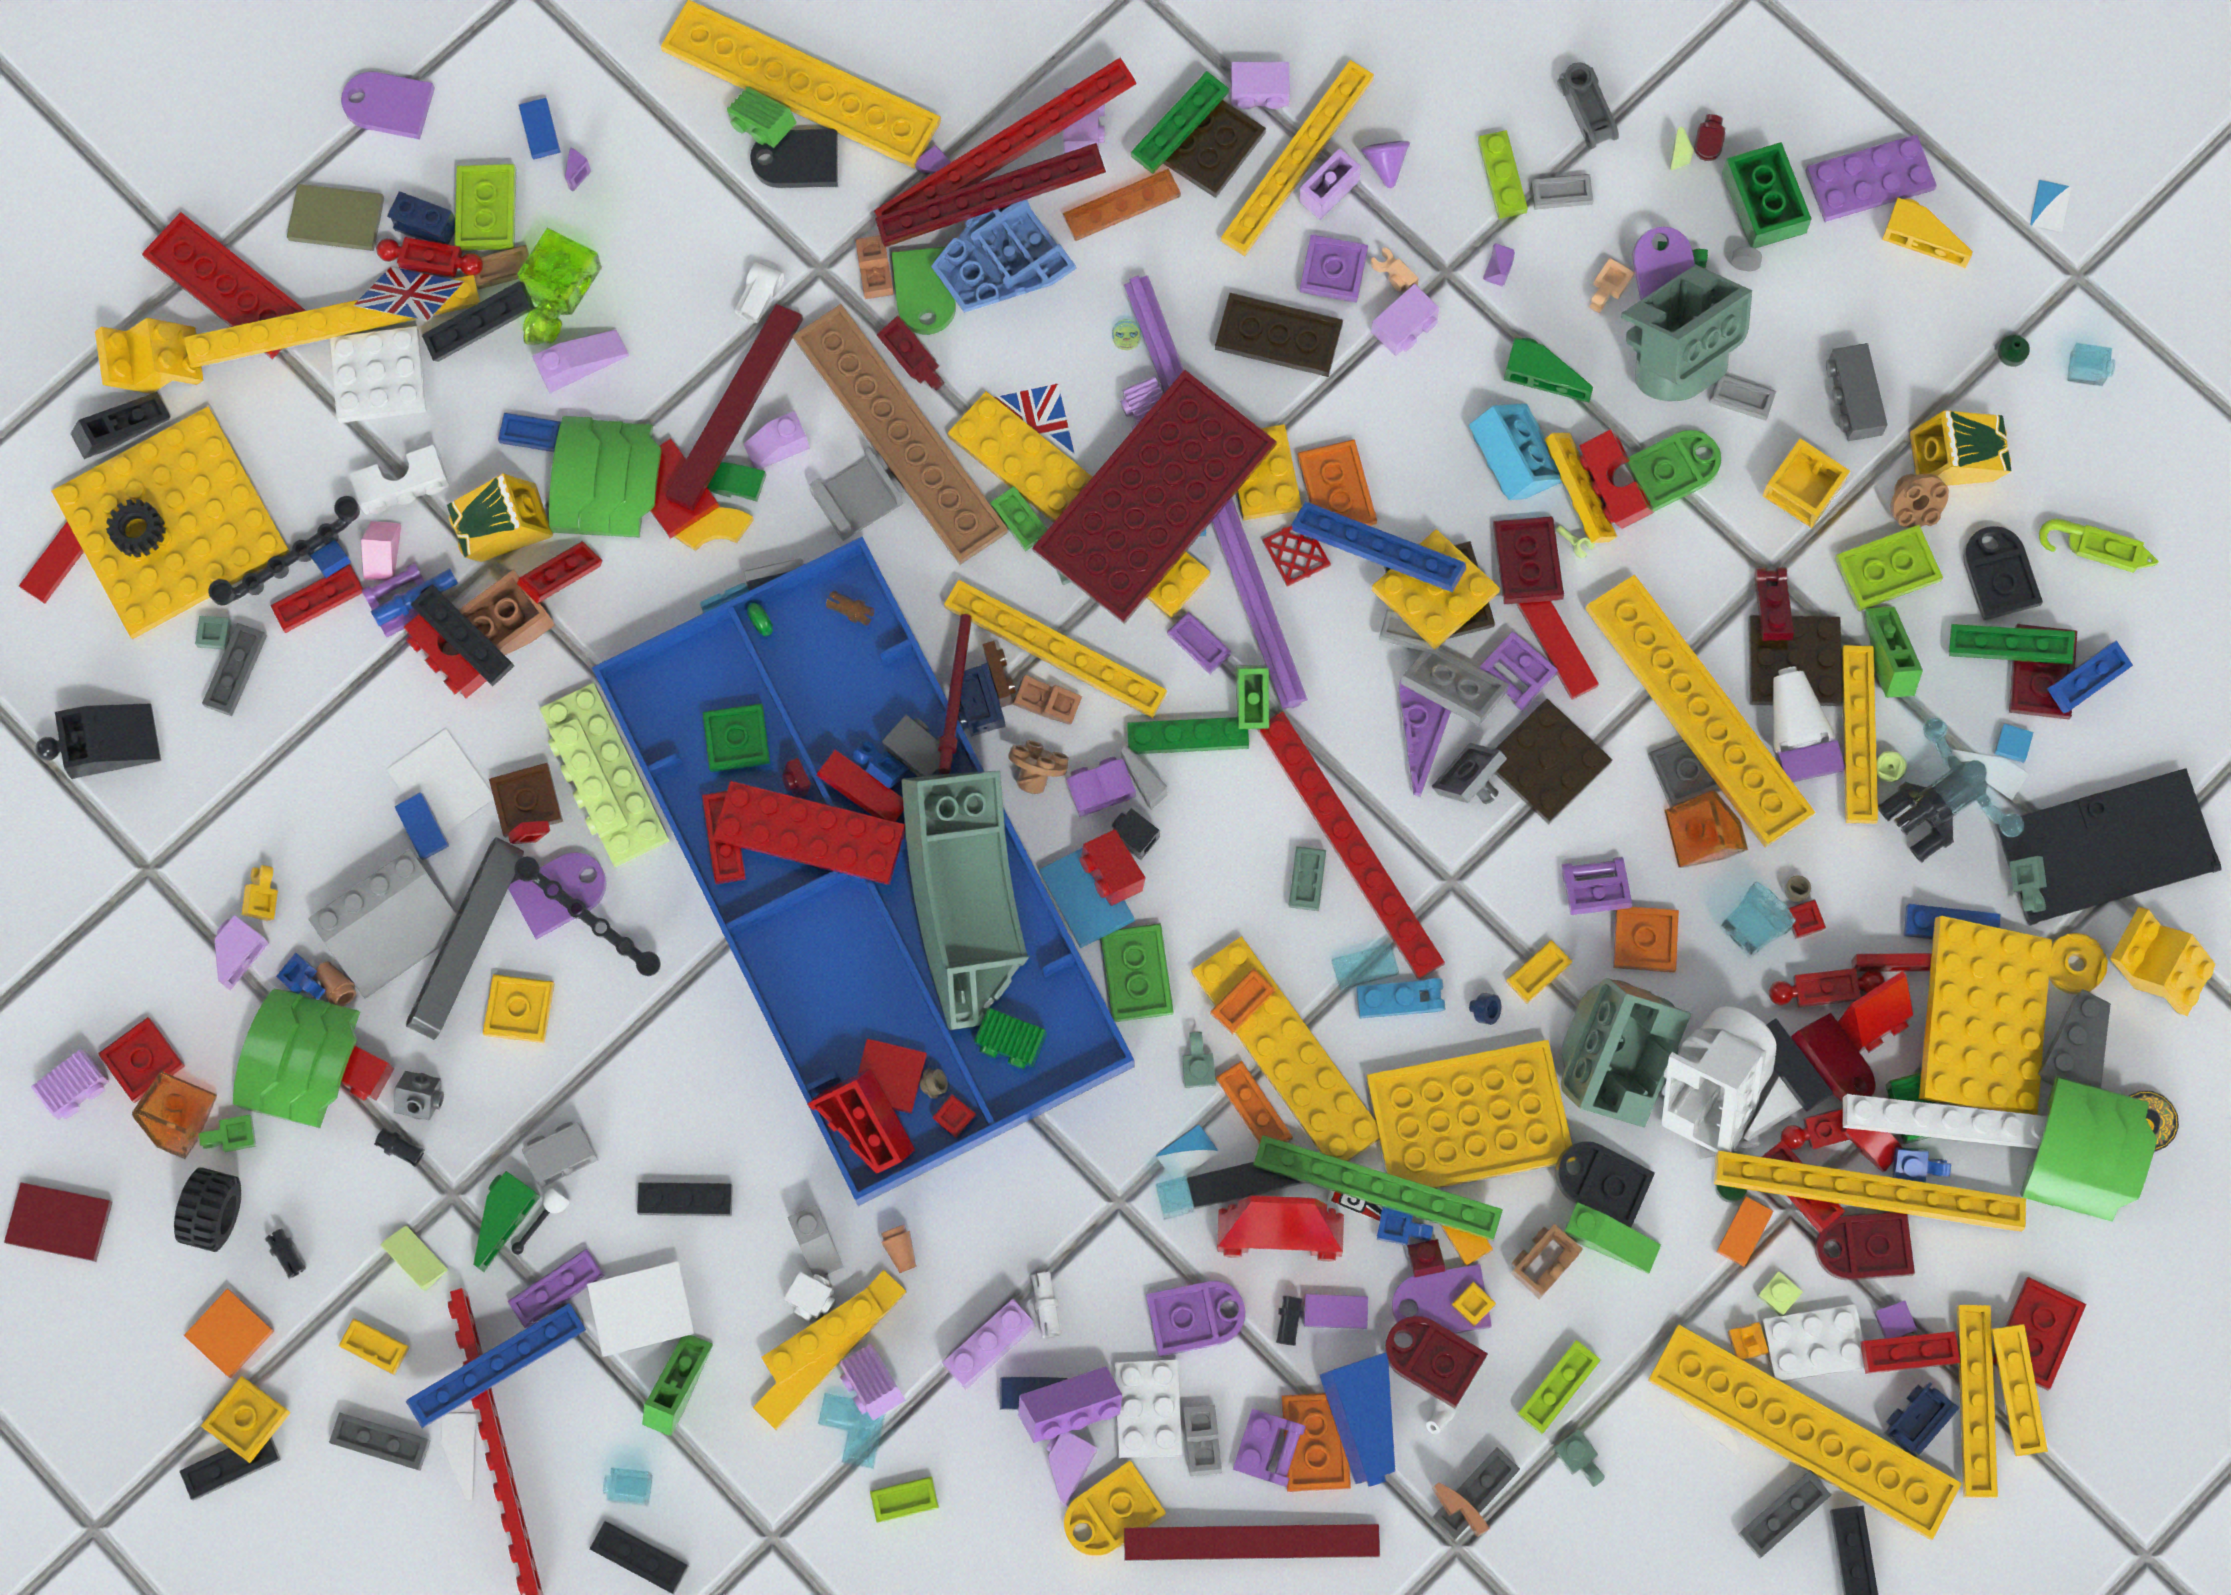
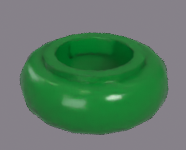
[747,602,773,637]

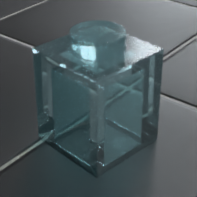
[2067,343,2115,386]
[1155,1176,1194,1220]
[603,1468,653,1506]

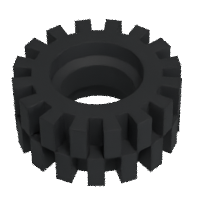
[106,499,166,557]

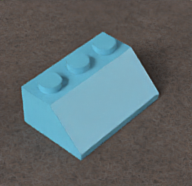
[1469,404,1562,500]

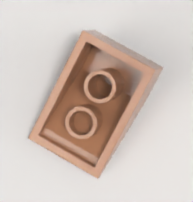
[459,569,555,655]

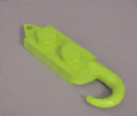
[2039,519,2159,573]

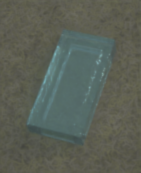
[1331,943,1399,990]

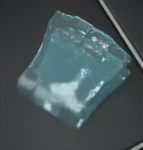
[1720,881,1796,959]

